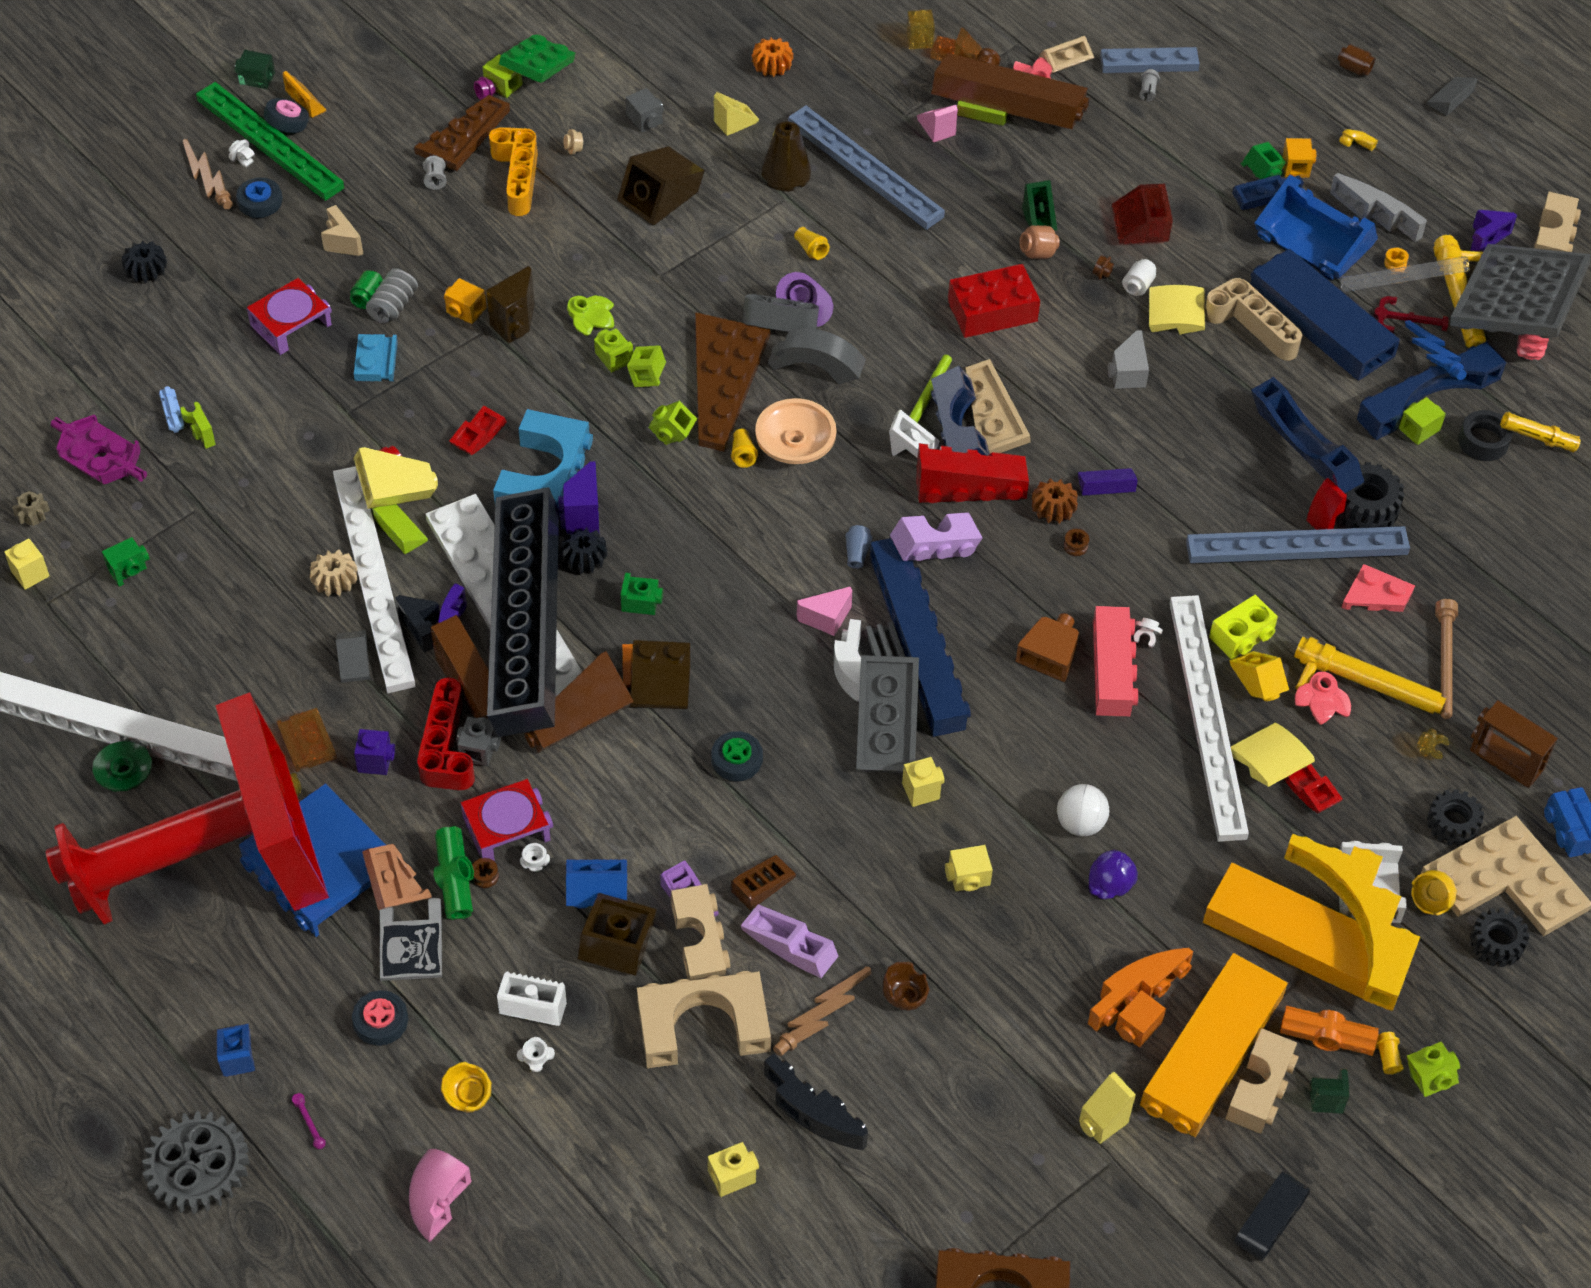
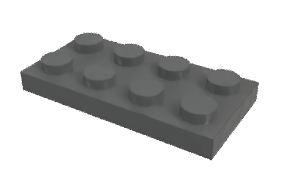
[856,655,919,773]

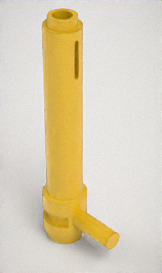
[1433,235,1486,348]
[1294,637,1446,714]

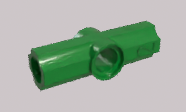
[434,826,474,920]

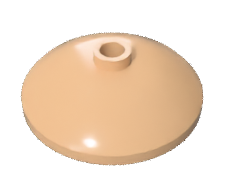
[755,398,836,464]

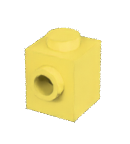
[4,539,49,590]
[902,757,944,807]
[945,845,993,891]
[708,1142,759,1197]

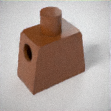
[1016,613,1079,682]

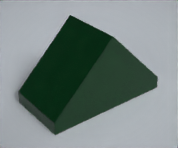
[1022,180,1058,231]

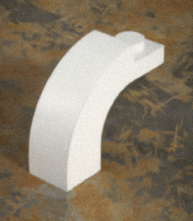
[834,619,861,702]

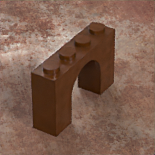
[935,1248,1070,1288]

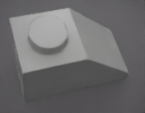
[1108,330,1149,389]

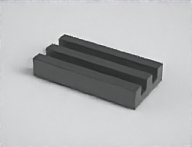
[865,621,905,657]

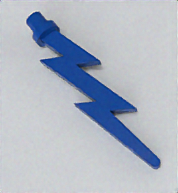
[1405,320,1467,380]

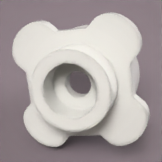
[517,1037,555,1072]

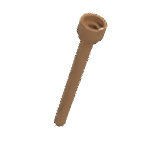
[1435,599,1458,719]

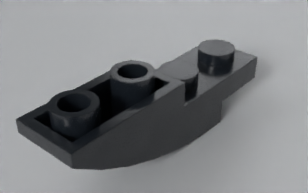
[764,1053,868,1150]

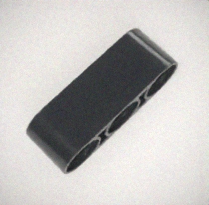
[1234,1171,1311,1262]

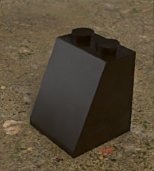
[617,146,705,225]

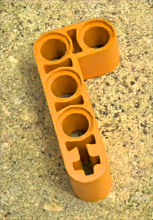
[489,128,538,216]

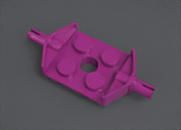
[50,415,147,484]

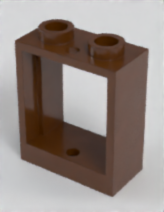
[1470,700,1558,788]

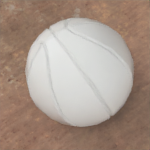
[1057,784,1109,836]

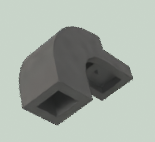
[768,328,866,384]

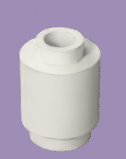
[1122,259,1156,296]

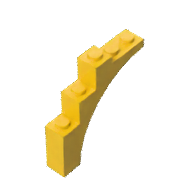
[1284,834,1420,1011]

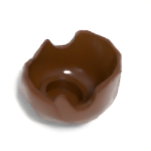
[882,962,930,1011]

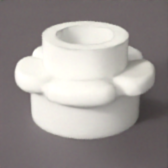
[520,843,550,872]

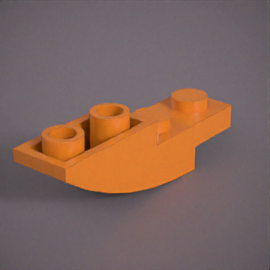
[1088,948,1193,1032]

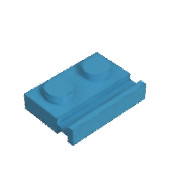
[354,334,398,381]

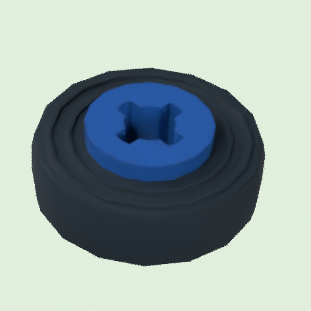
[236,177,283,218]

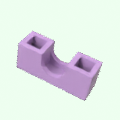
[890,513,982,561]

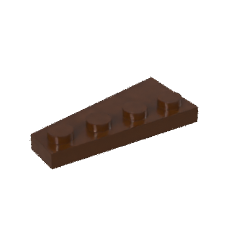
[414,95,510,171]

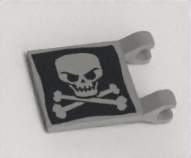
[380,898,442,981]

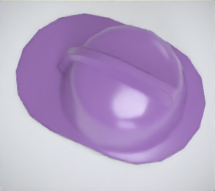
[776,272,833,327]

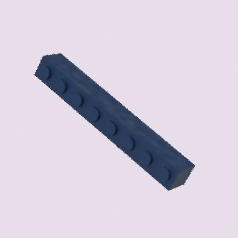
[870,538,971,737]

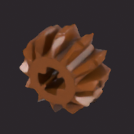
[1032,478,1078,525]

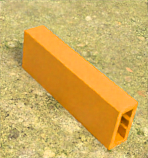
[1203,863,1368,999]
[1140,953,1288,1137]

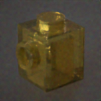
[906,10,935,49]

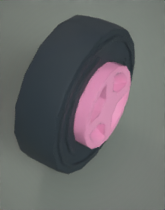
[264,98,309,133]

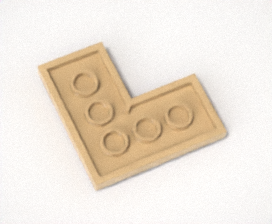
[1421,816,1591,936]

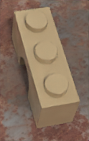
[1534,192,1581,252]
[670,884,730,981]
[1226,1029,1299,1134]

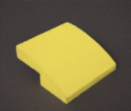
[1149,285,1205,334]
[1231,722,1315,787]

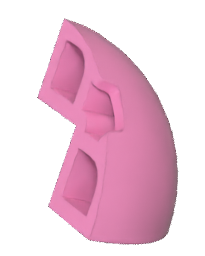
[409,1149,471,1242]

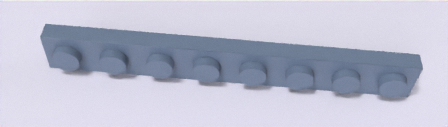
[788,106,945,230]
[1186,526,1410,563]

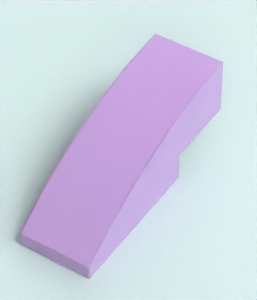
[741,904,838,978]

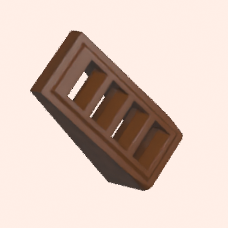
[731,855,796,911]

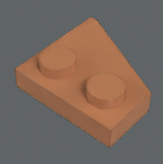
[362,844,432,910]

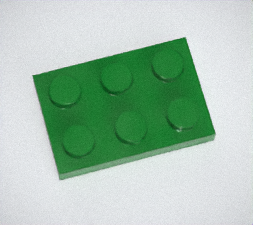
[499,34,576,83]

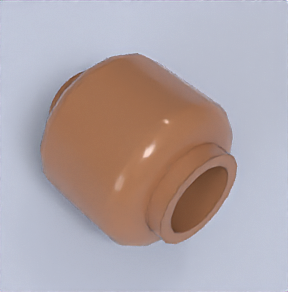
[1020,226,1059,259]

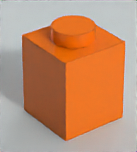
[1115,990,1166,1048]

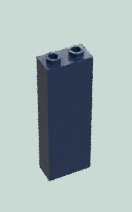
[1250,248,1400,381]

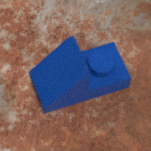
[217,1024,255,1076]

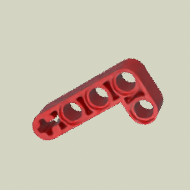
[417,677,475,790]

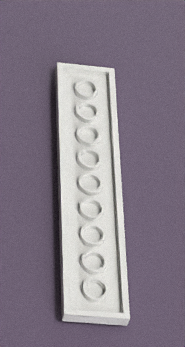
[425,494,582,697]

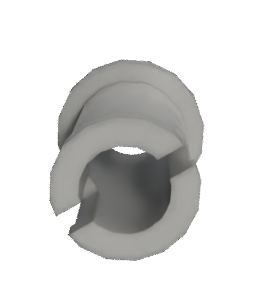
[1139,69,1160,101]

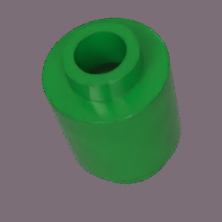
[350,271,383,309]

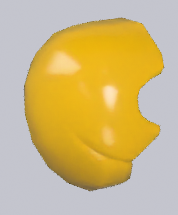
[1412,870,1457,916]
[441,1062,492,1113]

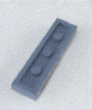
[1100,47,1199,73]

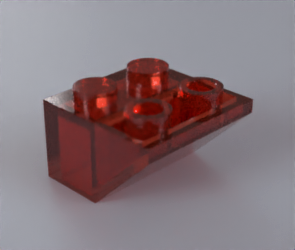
[1112,184,1173,244]

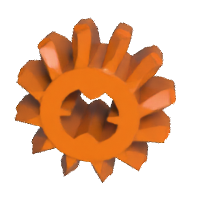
[752,37,793,77]

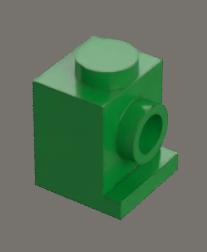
[1241,142,1287,179]
[102,537,150,587]
[621,573,663,615]

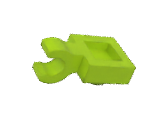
[180,402,216,448]

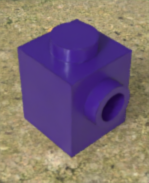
[354,729,395,775]

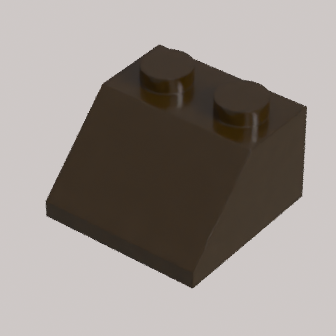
[486,266,535,344]
[630,640,690,709]
[577,893,657,976]

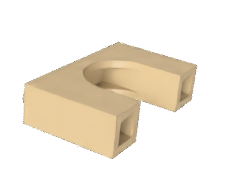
[637,971,771,1068]

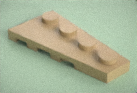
[965,359,1031,453]

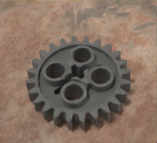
[142,1111,250,1214]

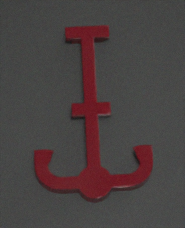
[1374,296,1448,334]

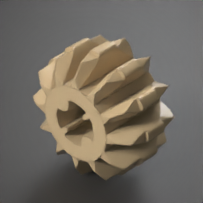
[310,549,358,597]

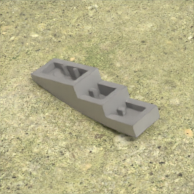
[1330,173,1427,242]

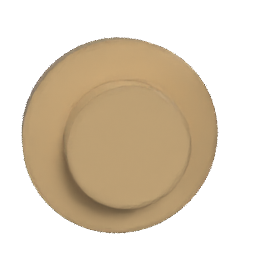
[564,129,583,155]

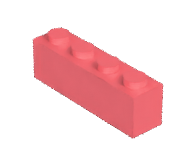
[1093,606,1138,717]

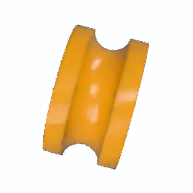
[1384,248,1409,272]

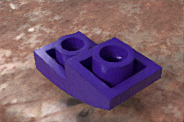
[439,583,467,623]

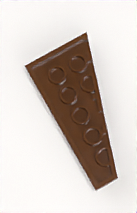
[695,312,770,452]

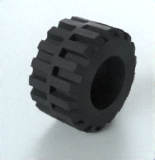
[1336,462,1404,529]

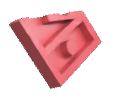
[1342,564,1415,612]

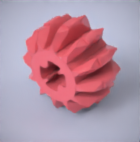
[1516,334,1549,360]

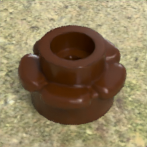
[1092,255,1114,280]

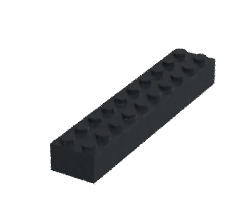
[487,487,559,737]

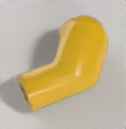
[1339,129,1378,151]

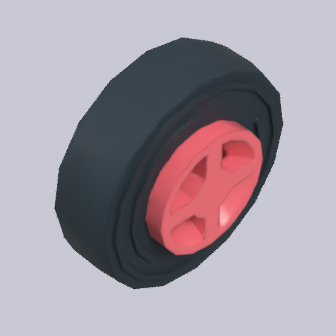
[352,990,409,1046]

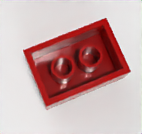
[948,264,1040,338]

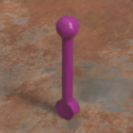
[292,1093,326,1149]

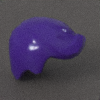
[1089,850,1138,899]

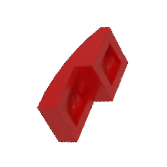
[449,405,507,456]
[1306,478,1347,530]
[1284,764,1343,814]

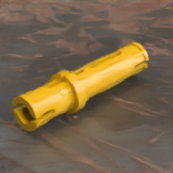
[1500,412,1581,453]

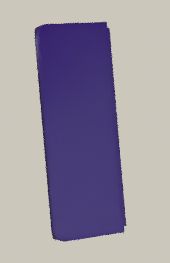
[1078,468,1137,496]

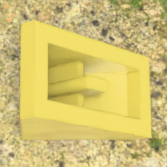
[714,92,759,136]

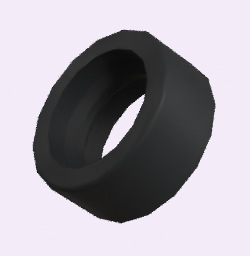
[1458,410,1513,461]

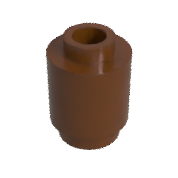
[1337,44,1376,76]

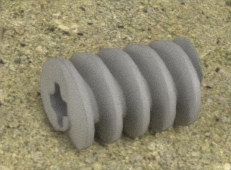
[366,268,418,324]

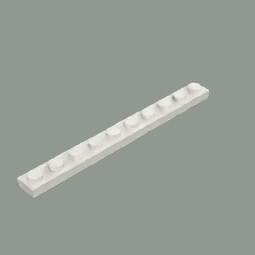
[333,466,415,693]
[1170,595,1249,842]

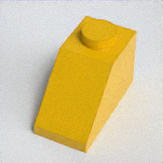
[1229,651,1289,701]

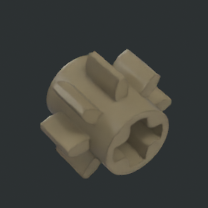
[12,491,50,526]

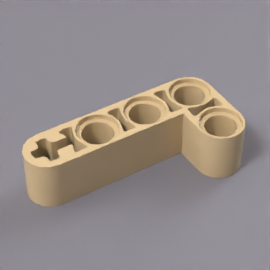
[1205,278,1302,360]

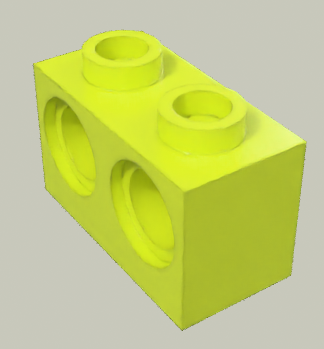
[1209,595,1278,660]

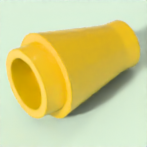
[794,227,830,260]
[731,429,758,468]

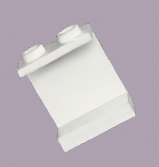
[1339,841,1406,923]

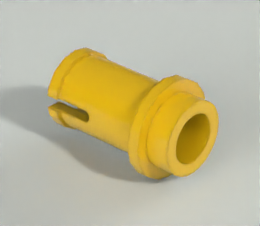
[1375,1032,1403,1074]

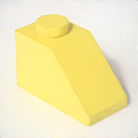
[1079,1072,1136,1144]

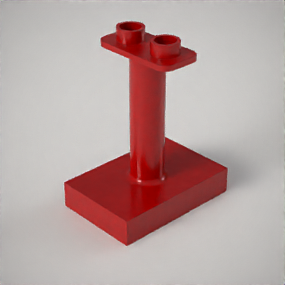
[46,692,329,925]

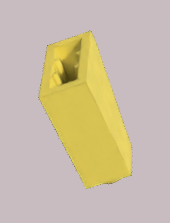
[354,447,438,509]

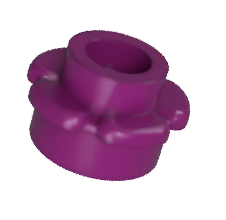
[474,77,495,100]

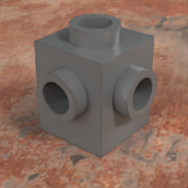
[456,716,501,766]

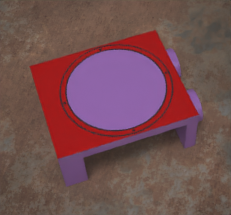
[247,278,332,355]
[461,779,553,861]

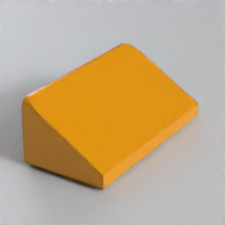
[283,71,326,118]

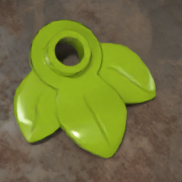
[567,295,614,336]

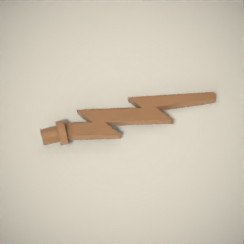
[183,139,233,209]
[773,967,871,1056]

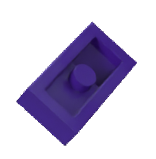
[1470,210,1517,252]

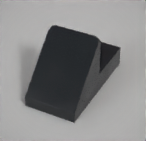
[395,595,440,653]

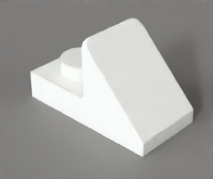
[889,410,940,457]

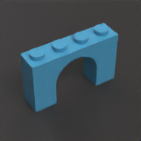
[493,409,593,517]

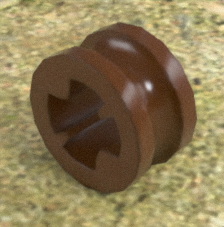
[1064,529,1090,556]
[472,858,499,888]

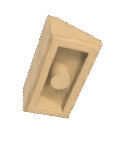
[1039,36,1094,73]

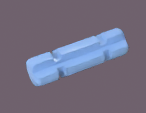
[159,386,184,433]

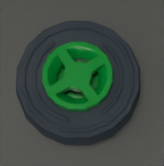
[711,731,763,781]

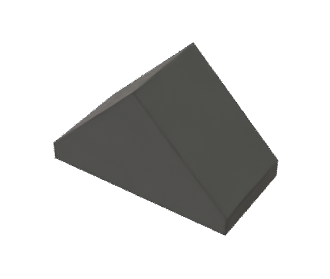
[336,630,370,683]

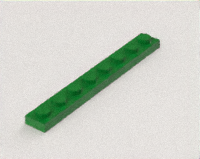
[196,82,344,201]

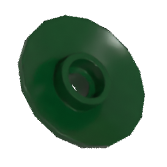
[92,741,152,792]

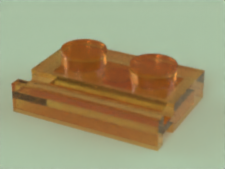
[277,708,337,772]

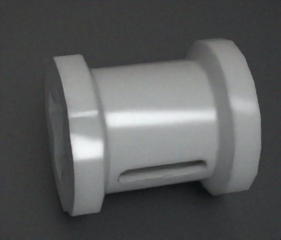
[423,156,446,190]

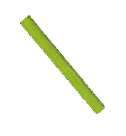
[909,355,952,423]

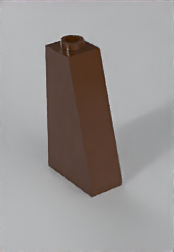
[431,615,489,719]
[524,651,634,753]

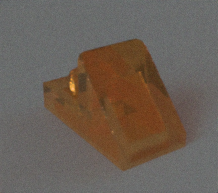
[930,27,982,61]

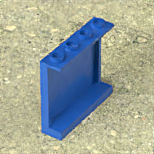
[239,784,386,937]

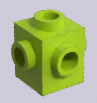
[648,401,697,445]
[1407,1042,1460,1097]

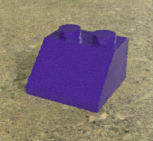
[558,461,600,534]

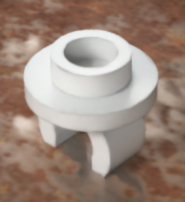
[229,140,255,167]
[1134,618,1163,648]

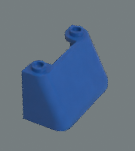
[1254,175,1378,280]

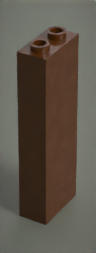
[931,53,1090,129]

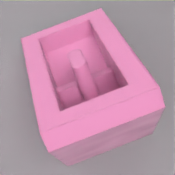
[917,105,958,142]
[797,587,852,636]

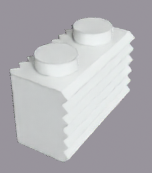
[497,971,567,1026]

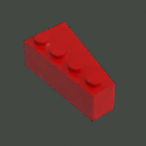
[916,443,1029,503]

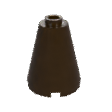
[762,121,811,192]

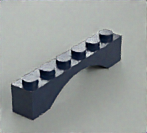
[1357,342,1506,440]
[1251,377,1364,493]

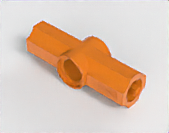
[1280,1006,1379,1056]

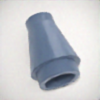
[845,525,873,569]

